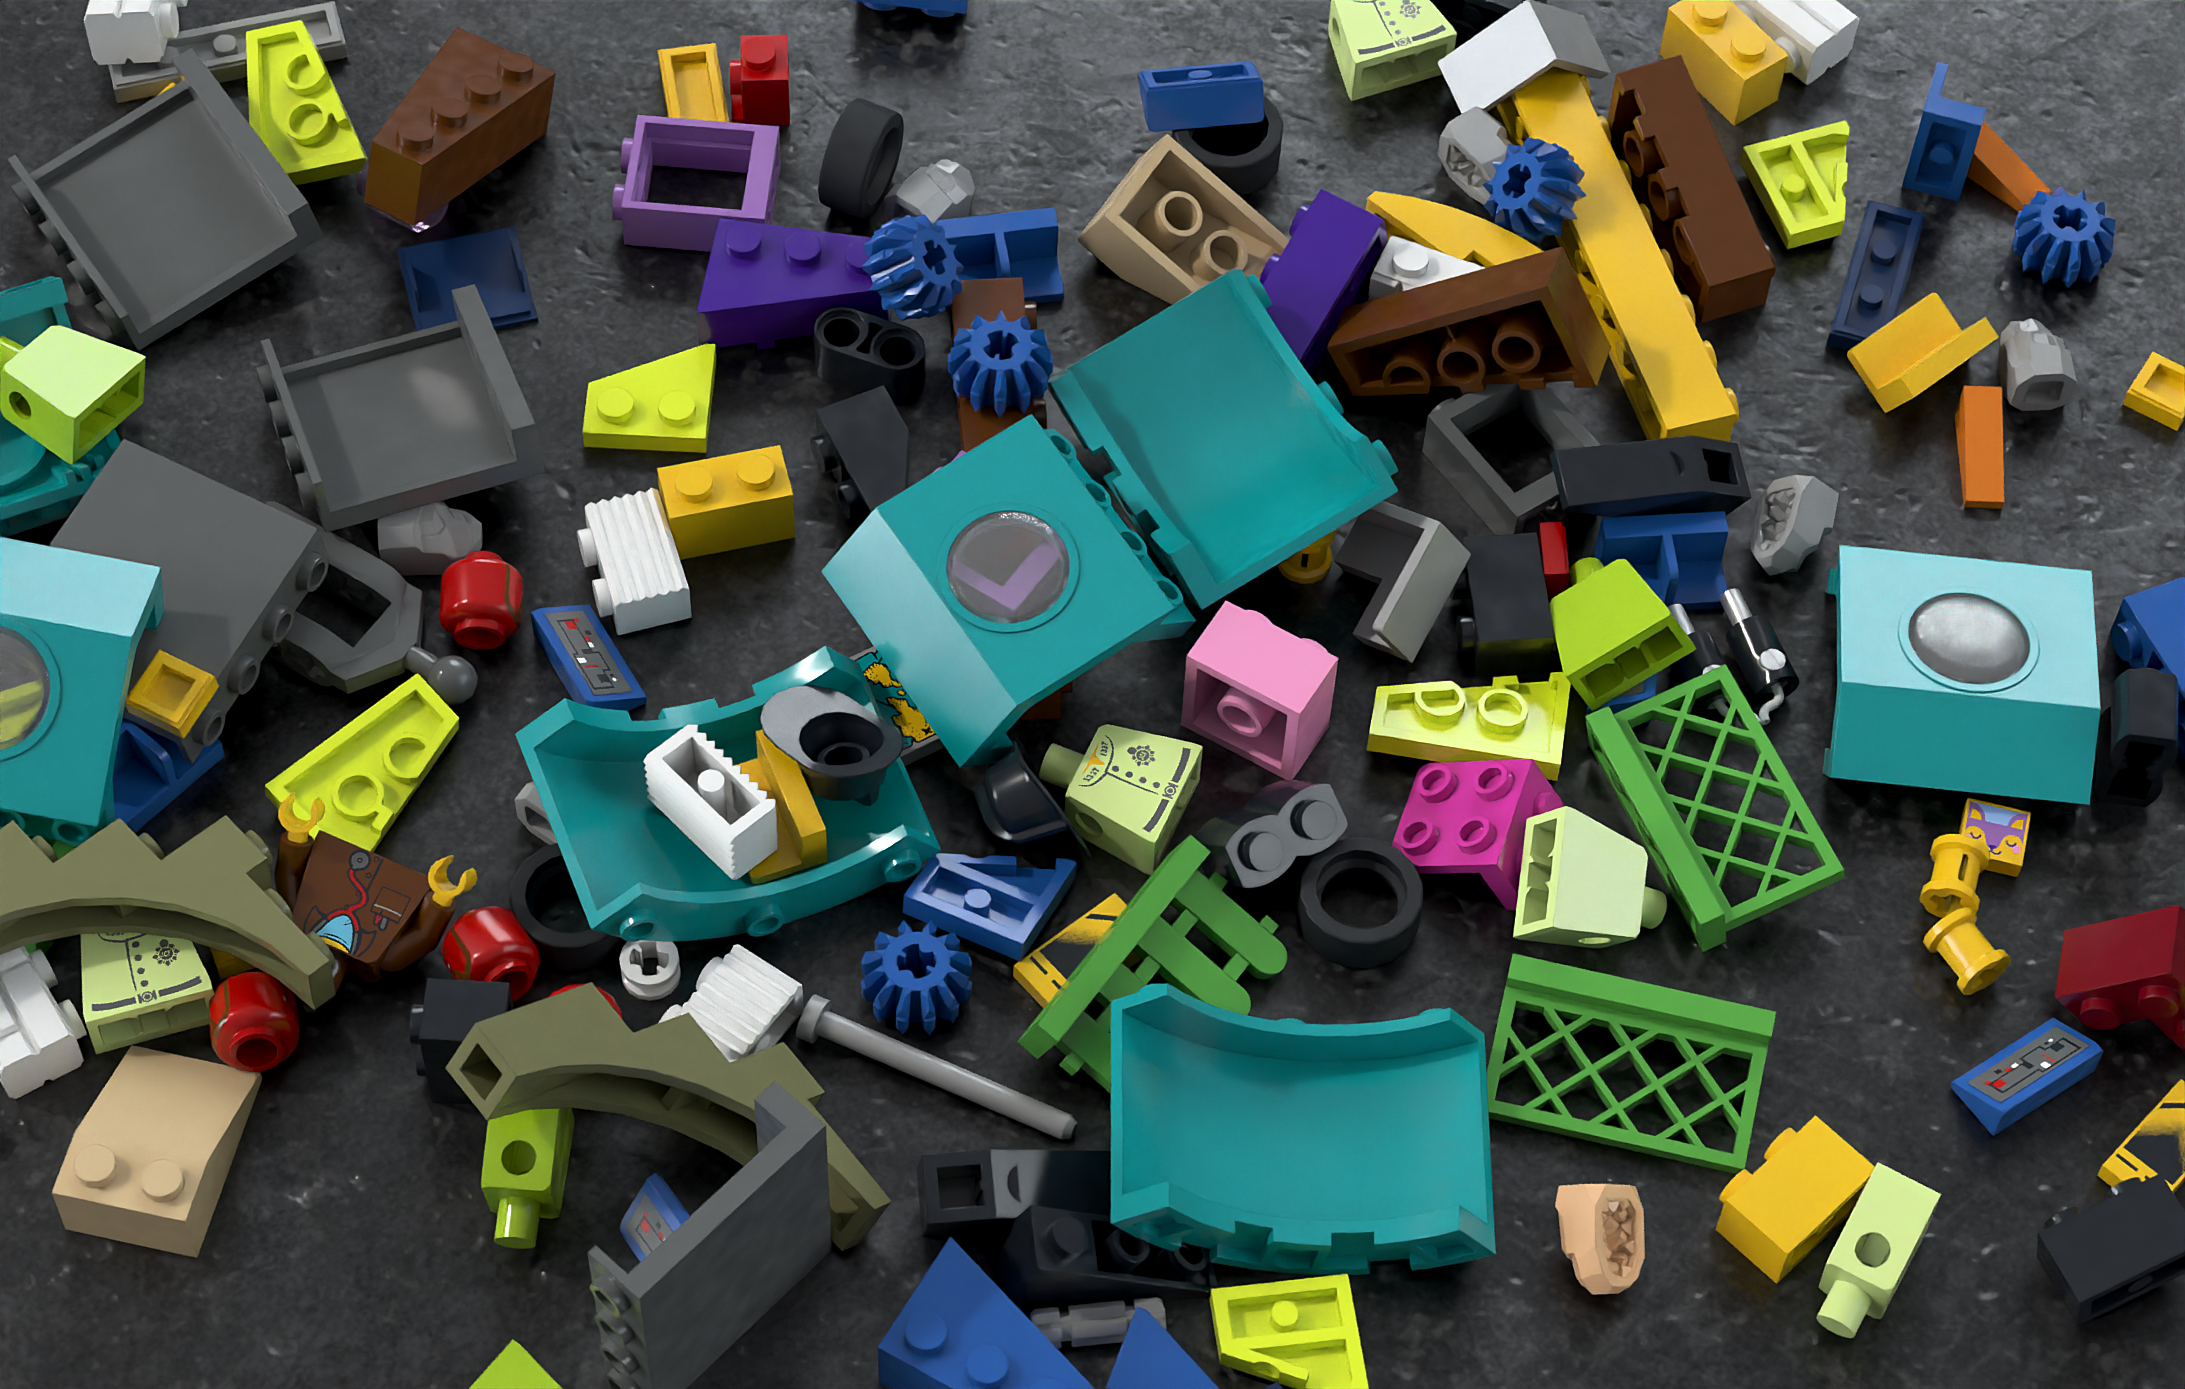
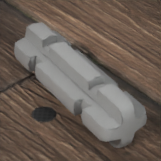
[1029,1297,1166,1349]

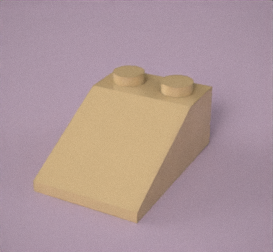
[1077,134,1290,305]
[52,1045,262,1258]

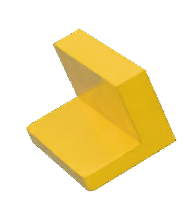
[1847,293,1999,413]
[735,729,827,885]

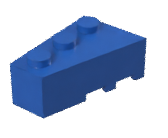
[878,1237,1095,1389]

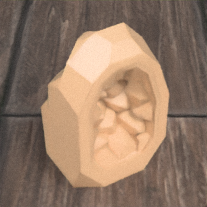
[1555,1184,1645,1295]

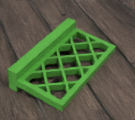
[1585,664,1844,952]
[1487,954,1776,1174]

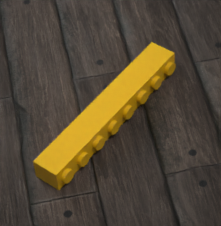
[1496,66,1739,442]

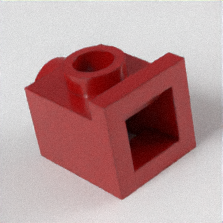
[729,35,790,126]

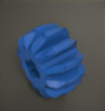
[1482,137,1586,243]
[2012,185,2116,289]
[862,214,964,321]
[948,310,1053,418]
[861,919,972,1036]

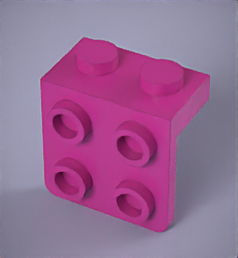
[1391,759,1564,911]

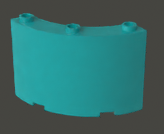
[1047,269,1398,610]
[515,646,942,942]
[1111,983,1496,1275]

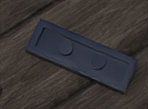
[1826,200,1925,351]

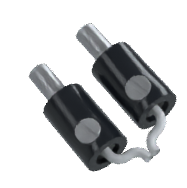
[1668,588,1799,725]

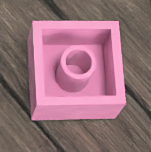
[1181,601,1338,780]

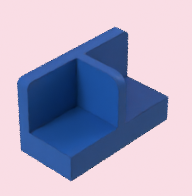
[1902,62,1986,202]
[936,207,1064,313]
[1594,511,1729,610]
[113,717,225,833]

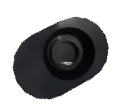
[760,685,904,806]
[974,734,1092,858]

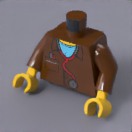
[273,792,477,1002]

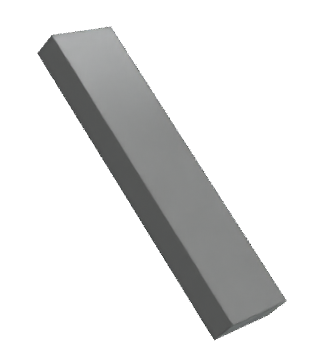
[108,1,348,103]

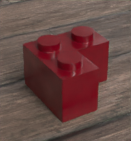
[2055,905,2185,1051]

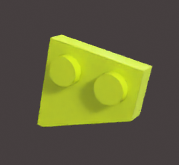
[1740,120,1849,249]
[582,344,717,453]
[1210,1274,1369,1389]

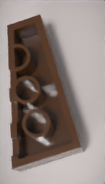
[364,26,556,226]
[1607,55,1776,323]
[1327,247,1611,396]

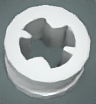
[619,940,681,1001]

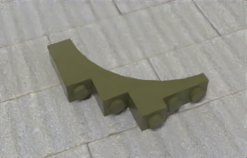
[0,815,336,1010]
[446,982,892,1251]

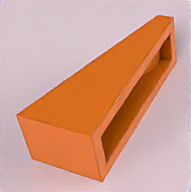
[1967,120,2051,212]
[1954,386,2004,509]

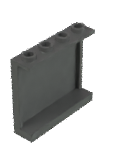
[8,47,324,351]
[256,284,545,533]
[0,439,330,764]
[588,1081,832,1389]

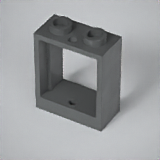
[1422,383,1600,537]

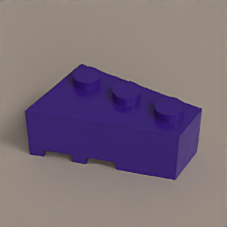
[1259,189,1388,377]
[696,218,894,355]

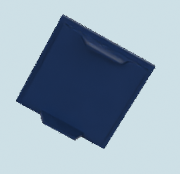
[397,226,538,331]

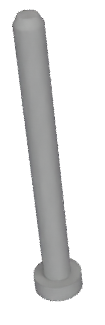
[796,994,1078,1140]

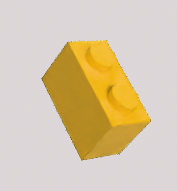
[1659,0,1788,126]
[657,445,795,560]
[1715,1115,1875,1284]

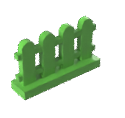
[1017,835,1287,1094]

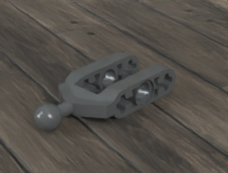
[265,501,478,706]

